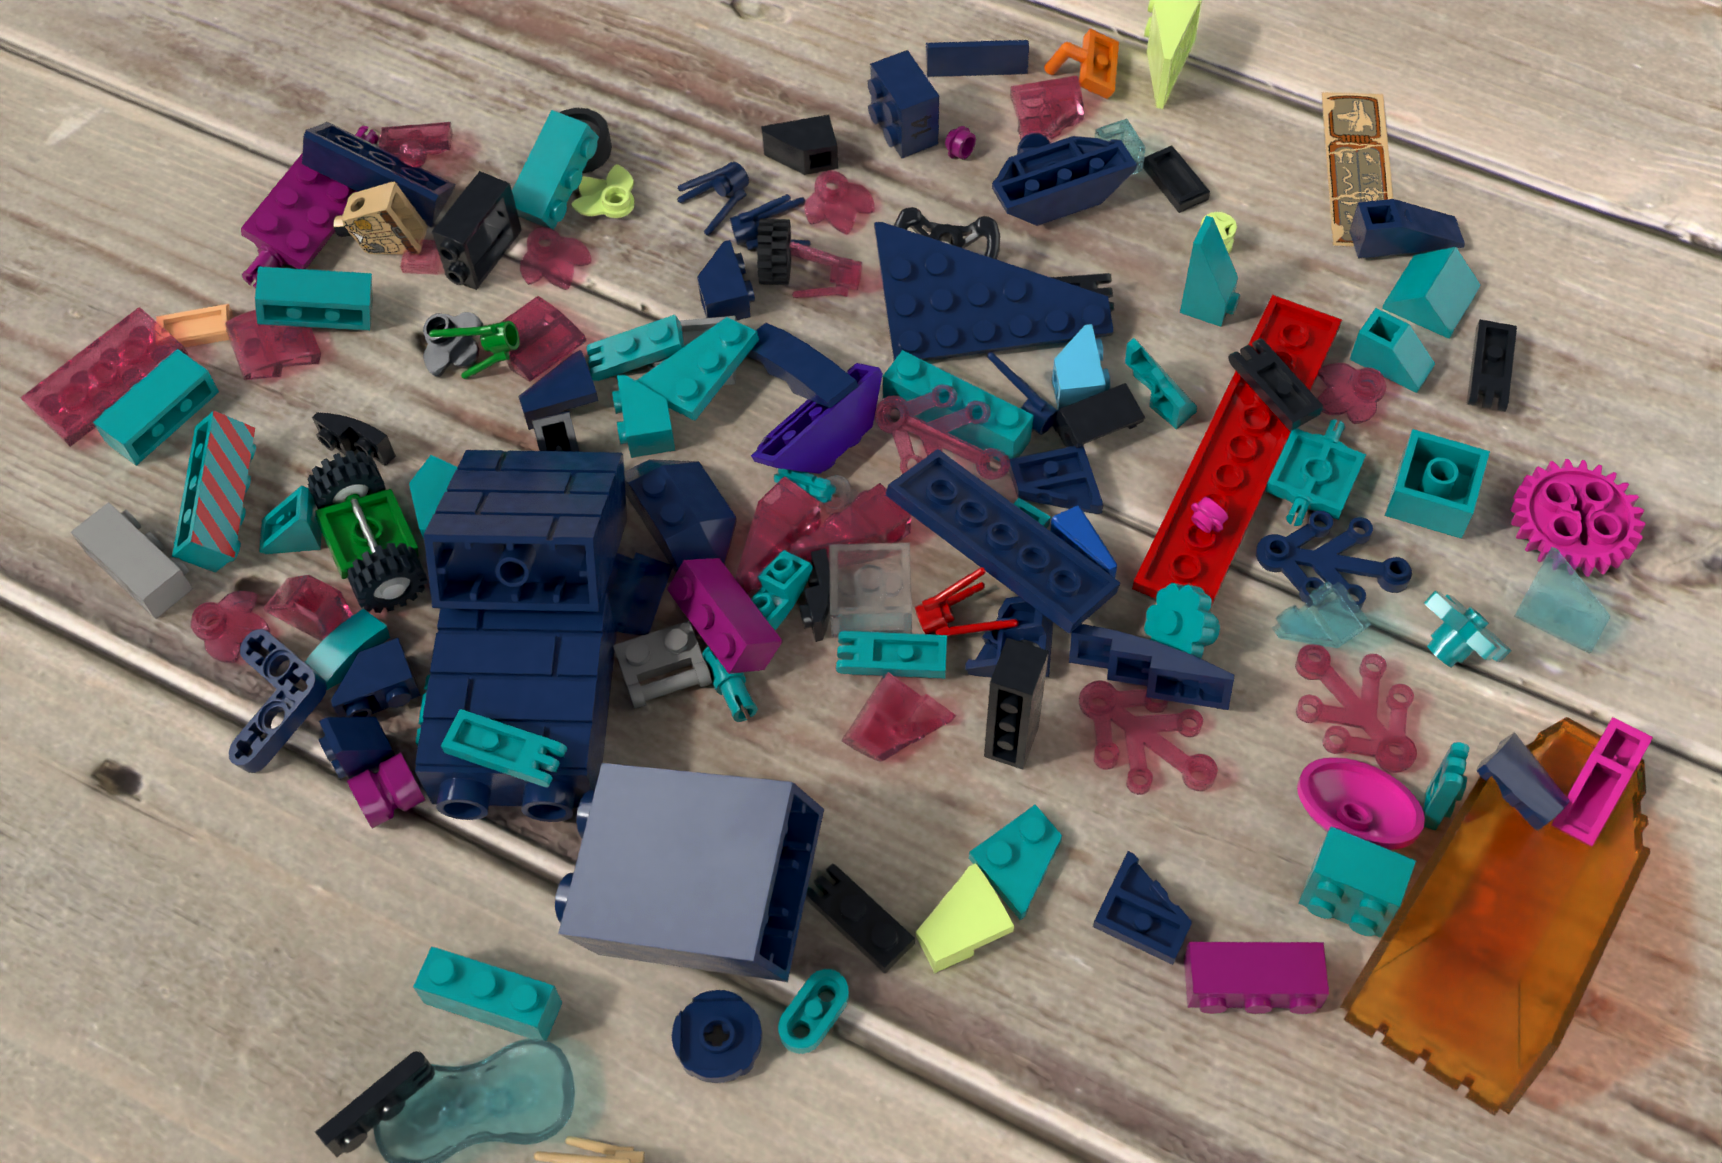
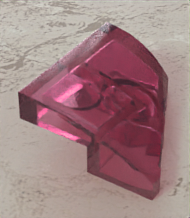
[1010,75,1084,140]
[841,672,956,762]

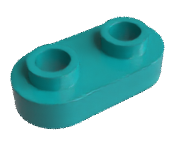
[778,969,849,1054]

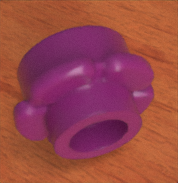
[945,126,976,160]

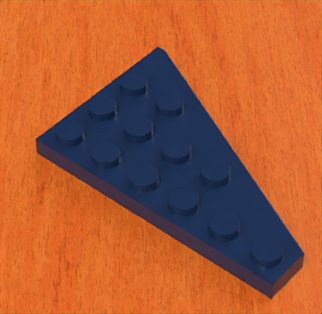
[874,222,1114,361]

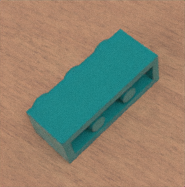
[512,110,599,231]
[255,267,373,330]
[93,349,219,466]
[413,946,563,1044]

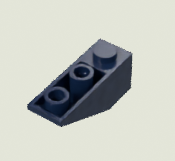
[1350,199,1465,259]

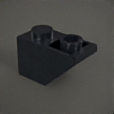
[761,115,838,175]

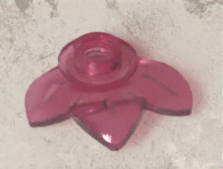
[804,171,875,235]
[520,227,592,290]
[1318,363,1386,424]
[191,591,271,663]

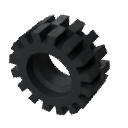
[757,219,791,285]

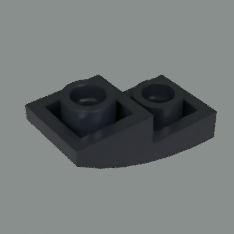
[312,412,396,466]
[799,548,831,642]

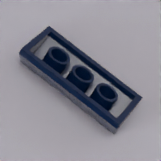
[302,122,456,228]

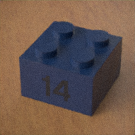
[867,50,939,158]

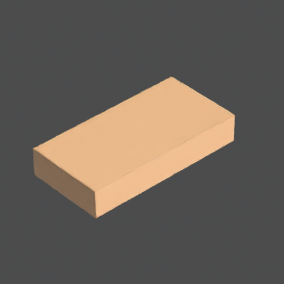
[156,304,234,351]

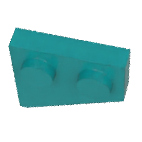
[968,804,1062,920]

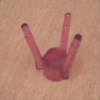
[789,242,863,298]

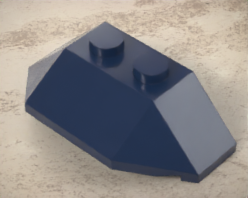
[992,136,1137,226]
[624,459,737,573]

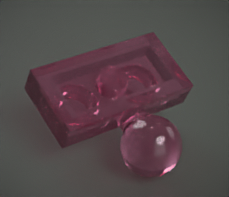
[378,122,453,168]

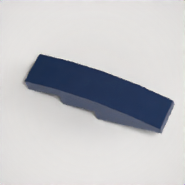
[747,323,859,408]
[1069,624,1234,710]

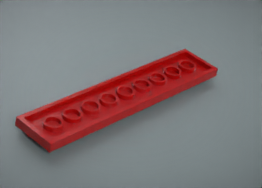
[1132,295,1342,611]

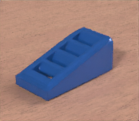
[1050,505,1117,578]

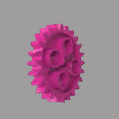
[1510,459,1645,577]

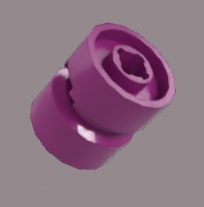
[347,753,426,829]

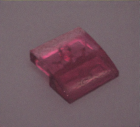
[501,296,587,382]
[225,310,321,380]

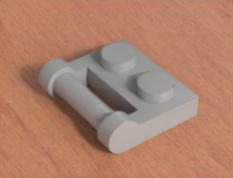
[613,620,712,709]

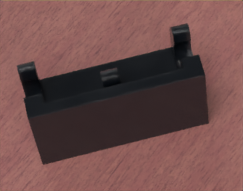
[1052,383,1145,449]

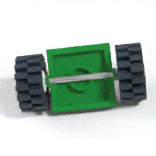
[308,451,428,613]

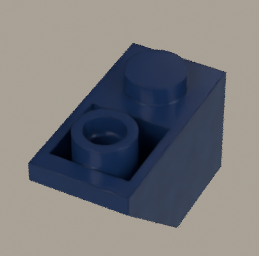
[697,240,755,320]
[331,638,421,717]
[318,717,395,780]

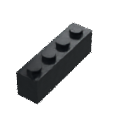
[984,638,1049,770]

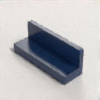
[926,40,1029,77]

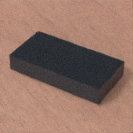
[1142,145,1210,213]

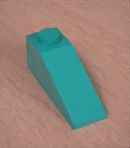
[1180,215,1241,327]

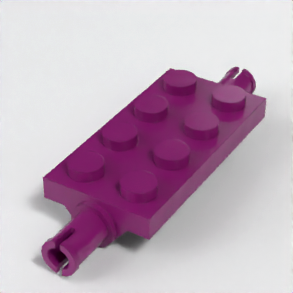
[241,126,379,288]

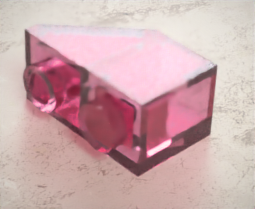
[263,575,353,642]

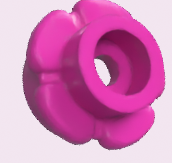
[1191,497,1228,533]

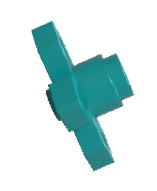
[1424,591,1512,668]

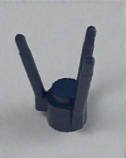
[677,162,749,236]
[730,194,811,251]
[987,352,1058,435]

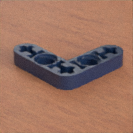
[228,629,327,773]

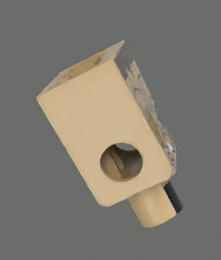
[334,182,428,254]

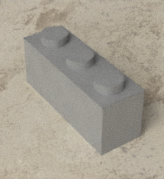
[71,502,193,619]

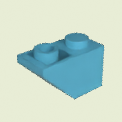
[1052,324,1110,411]

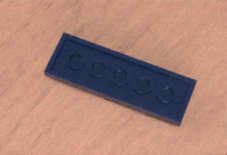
[885,449,1121,634]

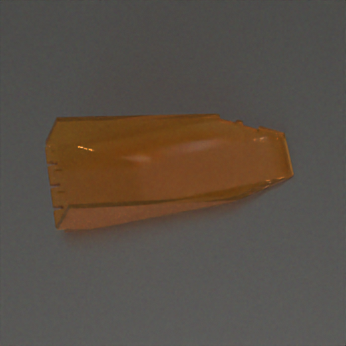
[1340,717,1650,1116]

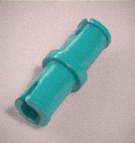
[702,646,758,722]

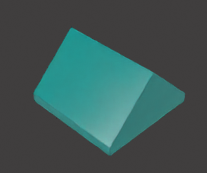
[1382,247,1481,339]

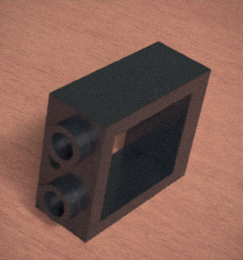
[432,171,522,290]

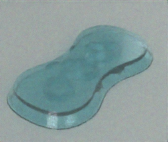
[373,1039,575,1163]

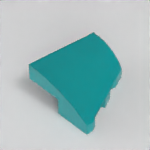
[1125,338,1197,429]

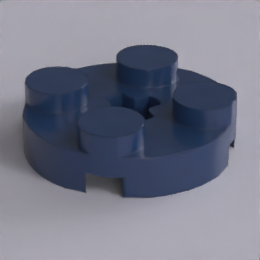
[672,990,763,1083]

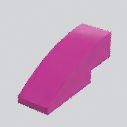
[1551,717,1653,847]

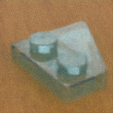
[1514,547,1611,654]

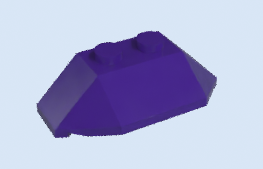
[751,363,883,474]

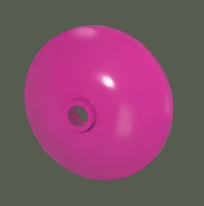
[1297,758,1425,850]

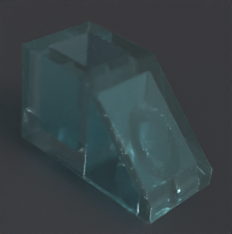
[1272,581,1372,648]

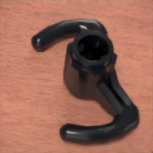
[894,207,1000,260]

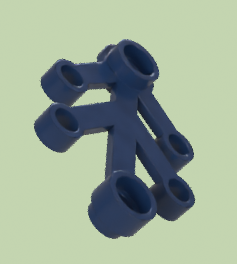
[1256,511,1412,612]

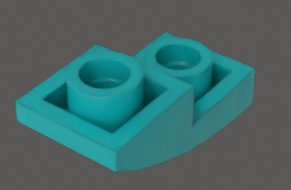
[751,550,813,630]
[305,609,390,690]

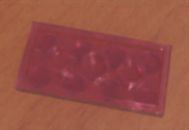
[20,307,189,447]

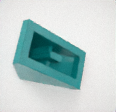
[259,485,322,554]

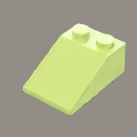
[1144,0,1202,109]

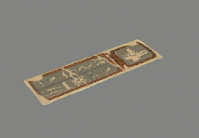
[1321,92,1393,247]

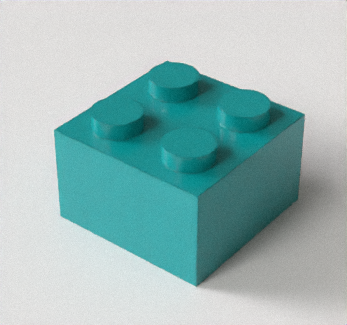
[1384,429,1490,539]
[1298,826,1416,938]

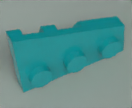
[636,317,759,421]

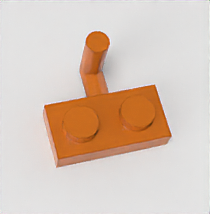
[1044,28,1119,99]

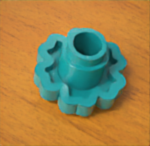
[1144,583,1220,658]

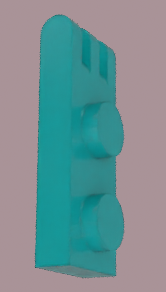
[586,315,685,381]
[836,631,947,679]
[441,709,567,787]
[1422,742,1470,831]

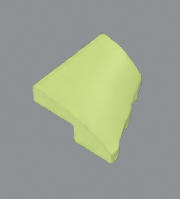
[916,863,1014,973]

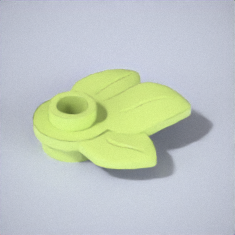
[571,164,635,218]

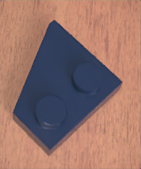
[1008,446,1104,514]
[1093,851,1192,965]

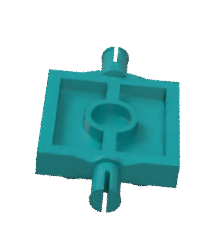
[1265,419,1366,526]

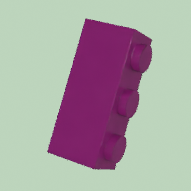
[667,558,783,674]
[1184,942,1329,1014]

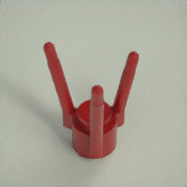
[915,567,1019,637]

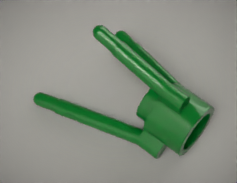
[429,321,520,379]

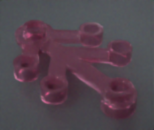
[875,384,1010,480]
[1295,644,1417,773]
[1079,680,1218,795]

